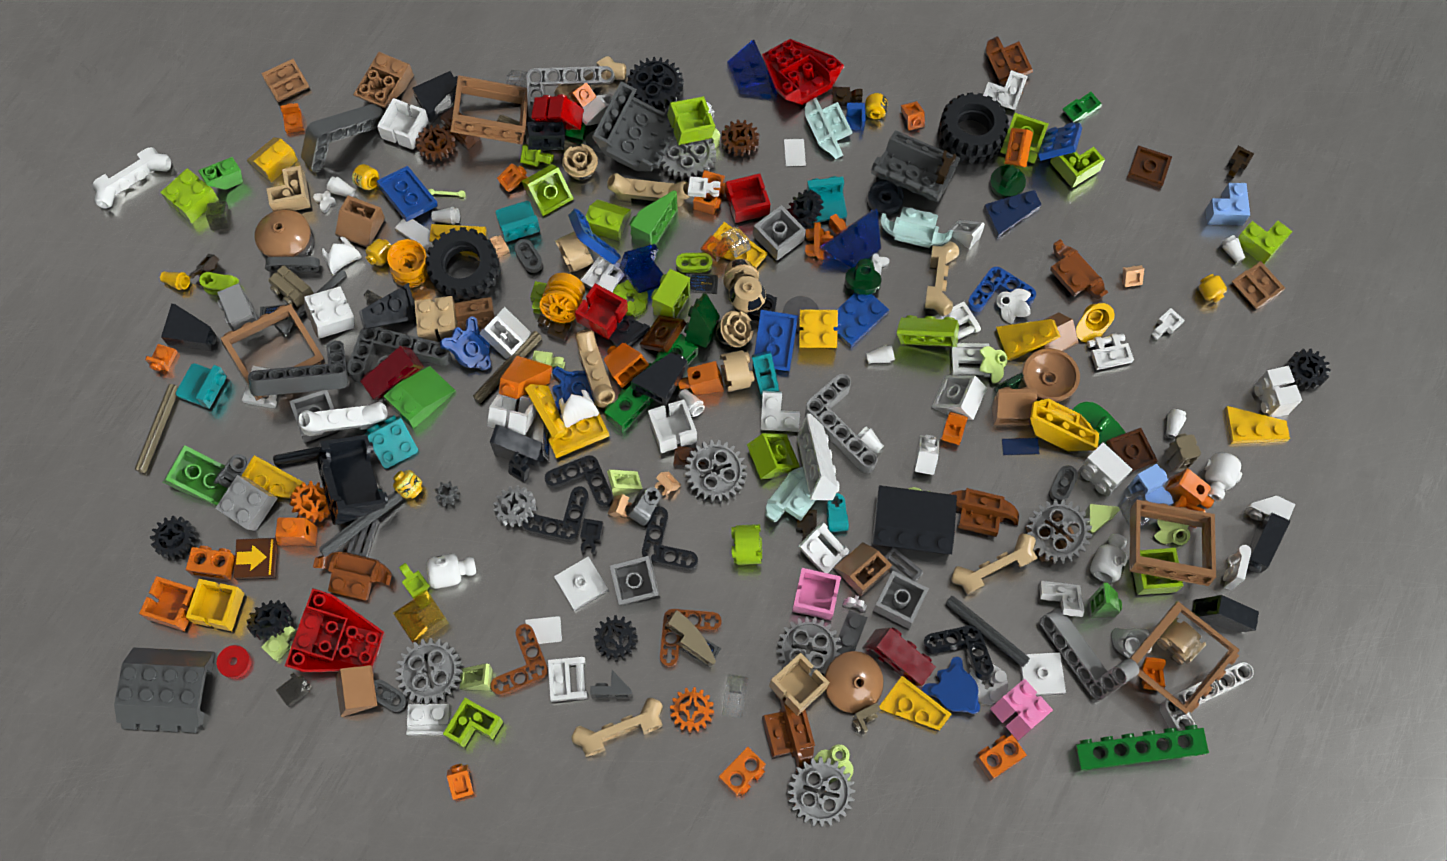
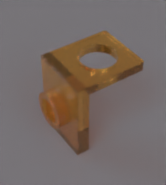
[700,235,729,262]

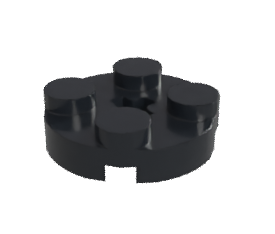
[867,180,904,216]

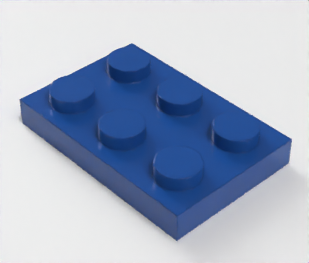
[1038,123,1082,161]
[377,166,438,222]
[834,293,889,348]
[752,310,798,371]

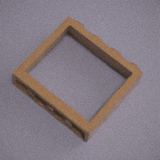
[450,75,528,145]
[221,304,325,401]
[1129,500,1216,586]
[1129,601,1240,714]

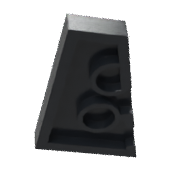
[359,283,416,330]
[588,308,650,347]

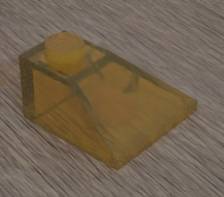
[393,591,449,645]

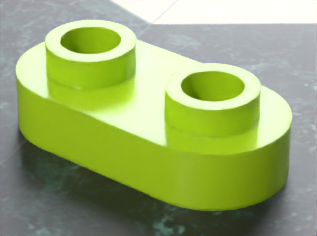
[676,253,713,273]

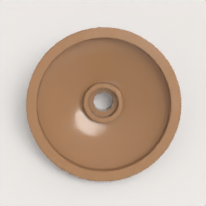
[255,209,311,257]
[1022,348,1080,402]
[825,651,884,713]

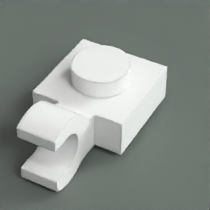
[1151,308,1185,340]

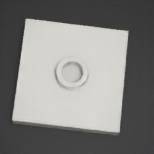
[554,556,609,611]
[1020,652,1066,696]

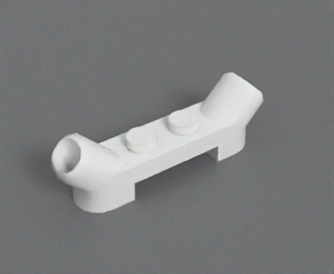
[92,147,171,208]
[298,402,388,436]

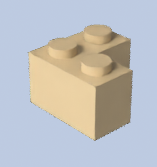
[267,166,311,212]

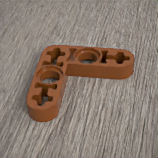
[660,609,722,668]
[491,624,548,696]

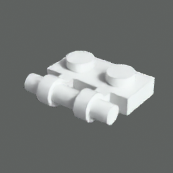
[1087,333,1134,370]

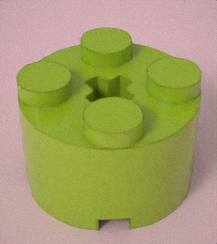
[731,524,762,565]

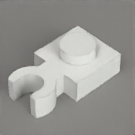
[688,176,720,198]

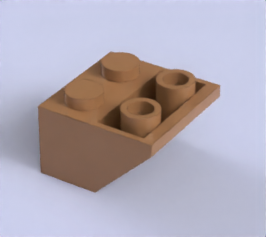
[335,195,385,247]
[992,387,1037,425]
[834,542,892,597]

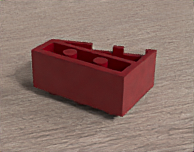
[360,346,424,400]
[862,627,936,686]

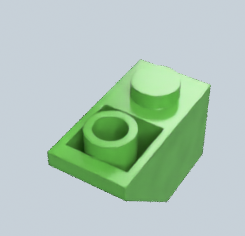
[198,157,243,189]

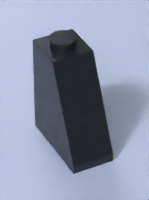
[412,71,458,124]
[161,303,217,351]
[631,352,688,406]
[490,425,545,467]
[1248,512,1290,573]
[1192,595,1259,632]

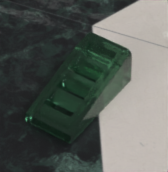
[994,373,1024,393]

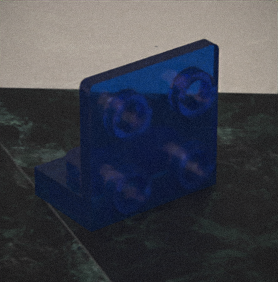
[619,244,663,293]

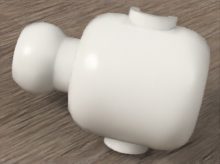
[1204,452,1242,501]
[1090,533,1128,583]
[426,554,476,589]

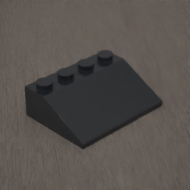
[871,485,957,555]

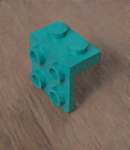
[806,176,847,223]
[496,201,540,242]
[176,363,227,409]
[365,415,418,469]

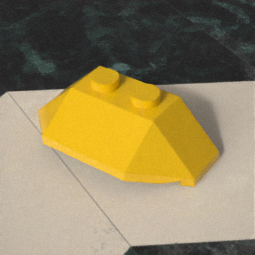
[1030,398,1099,451]

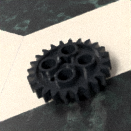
[627,57,684,109]

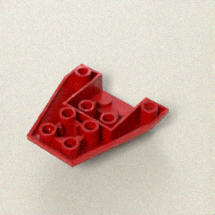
[762,39,844,105]
[285,588,384,672]

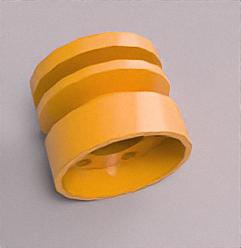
[387,239,429,288]
[540,273,585,323]

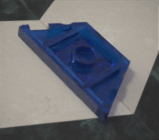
[727,40,777,98]
[819,209,881,269]

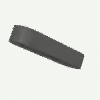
[265,257,320,273]

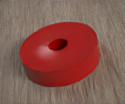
[216,645,252,679]

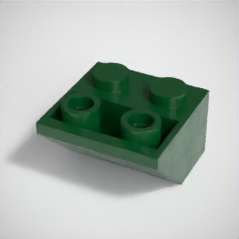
[684,293,720,348]

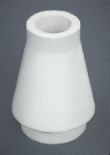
[327,176,356,197]
[431,207,460,225]
[1221,235,1246,263]
[866,345,895,364]
[678,389,705,417]
[1165,409,1187,438]
[857,426,884,454]

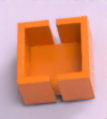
[139,576,195,631]

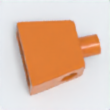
[604,343,649,388]
[679,361,724,395]
[1165,468,1214,509]
[275,517,318,546]

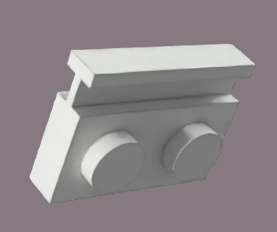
[406,704,451,736]

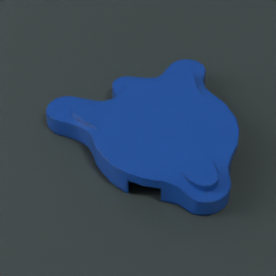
[440,316,491,371]
[552,367,594,412]
[922,657,980,714]

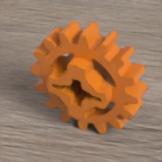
[289,481,330,523]
[670,687,714,733]

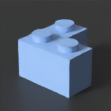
[1205,183,1250,226]
[1127,464,1174,519]

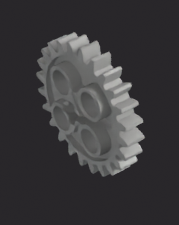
[660,135,716,181]
[684,440,747,502]
[1027,499,1092,564]
[776,616,842,676]
[395,638,463,705]
[787,756,855,827]

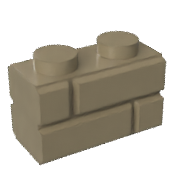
[268,265,314,308]
[1165,433,1201,472]

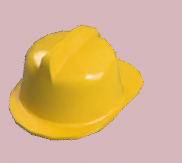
[1076,303,1115,343]

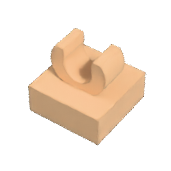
[490,235,510,258]
[1122,265,1144,287]
[655,471,681,496]
[608,494,632,518]

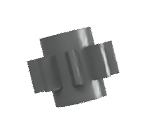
[434,481,459,506]

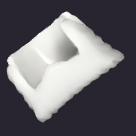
[321,237,362,275]
[559,390,599,428]
[1111,628,1152,658]

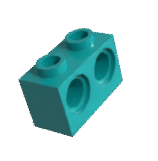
[752,351,779,395]

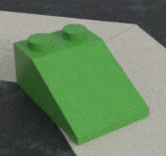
[629,190,678,252]
[384,366,456,429]
[163,445,228,506]

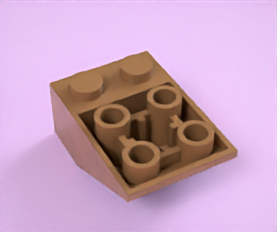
[353,52,414,108]

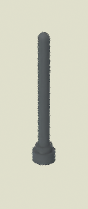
[274,270,346,336]

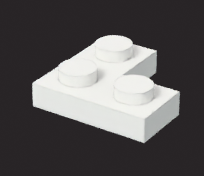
[983,70,1028,110]
[761,391,800,432]
[1039,581,1084,617]

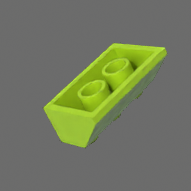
[897,315,959,347]

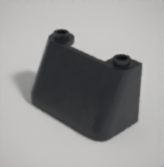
[317,435,388,525]

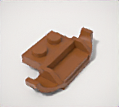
[986,36,1033,94]
[1050,239,1108,299]
[950,488,1019,537]
[313,551,392,601]
[762,694,815,774]

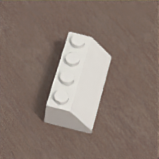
[797,414,839,500]

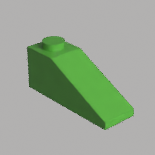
[1089,583,1122,618]

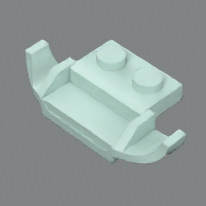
[805,97,852,159]
[881,207,953,248]
[765,467,816,522]

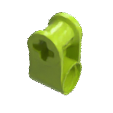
[199,272,239,296]

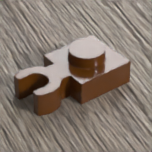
[673,446,707,467]

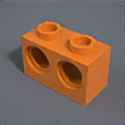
[693,170,725,215]
[186,546,235,581]
[976,735,1027,781]
[718,747,766,797]

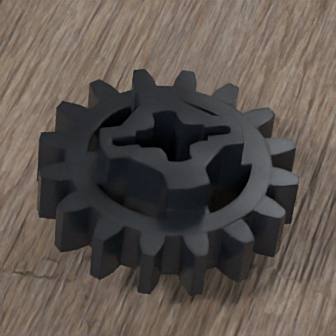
[787,190,824,229]
[1287,349,1331,389]
[150,516,196,559]
[246,600,292,640]
[593,615,638,660]

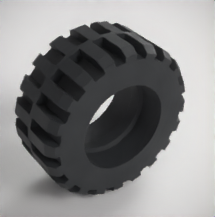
[938,92,1009,163]
[425,227,500,302]

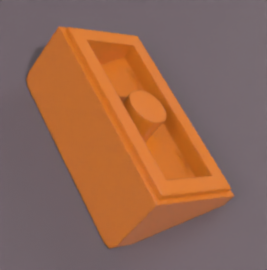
[1004,128,1033,167]

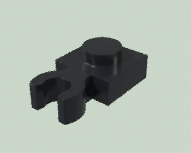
[508,451,529,482]
[580,518,604,555]

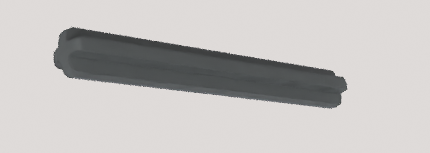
[319,491,403,557]
[946,596,1030,667]

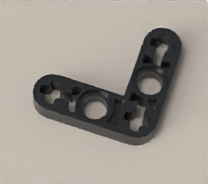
[545,455,613,508]
[522,486,589,542]
[642,506,698,571]
[923,625,994,681]

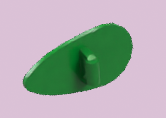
[1073,402,1126,445]

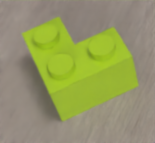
[1050,147,1105,188]
[1238,221,1293,264]
[443,698,503,748]

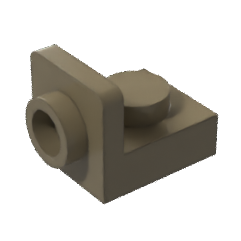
[852,703,881,735]

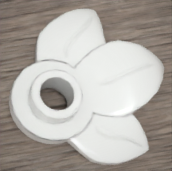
[996,289,1031,324]

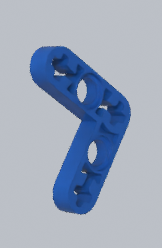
[568,208,621,264]
[968,267,1036,312]

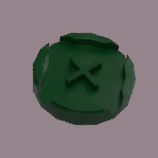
[990,165,1026,199]
[845,258,882,295]

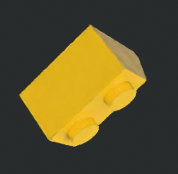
[247,137,298,183]

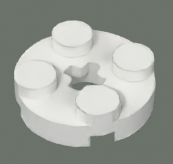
[969,664,1008,705]

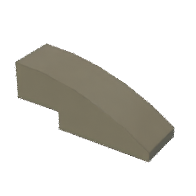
[664,610,716,667]

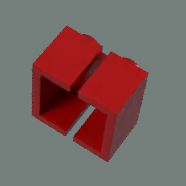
[531,94,584,130]
[725,173,771,223]
[575,283,628,339]

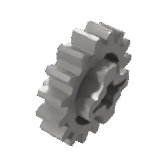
[493,485,537,527]

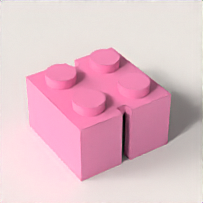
[792,568,841,621]
[990,679,1053,741]

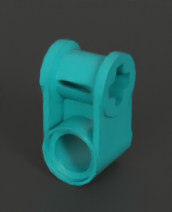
[826,493,849,532]

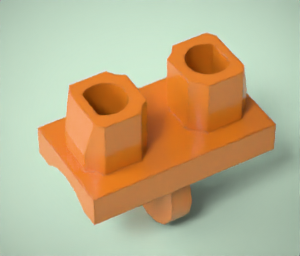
[805,222,835,260]

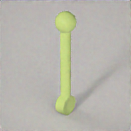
[428,189,466,198]

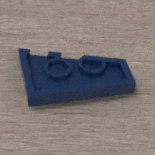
[984,190,1042,238]

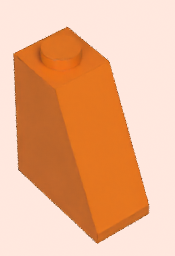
[499,356,552,399]

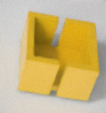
[799,310,838,348]
[186,579,245,631]

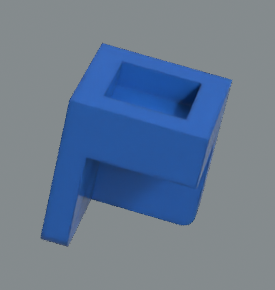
[846,103,866,131]

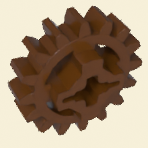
[721,119,759,157]
[416,124,456,162]

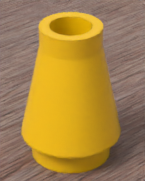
[160,271,190,290]

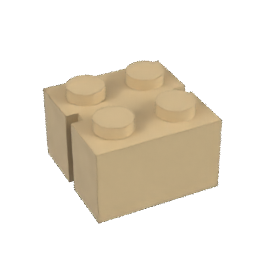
[415,296,458,342]
[769,653,830,716]

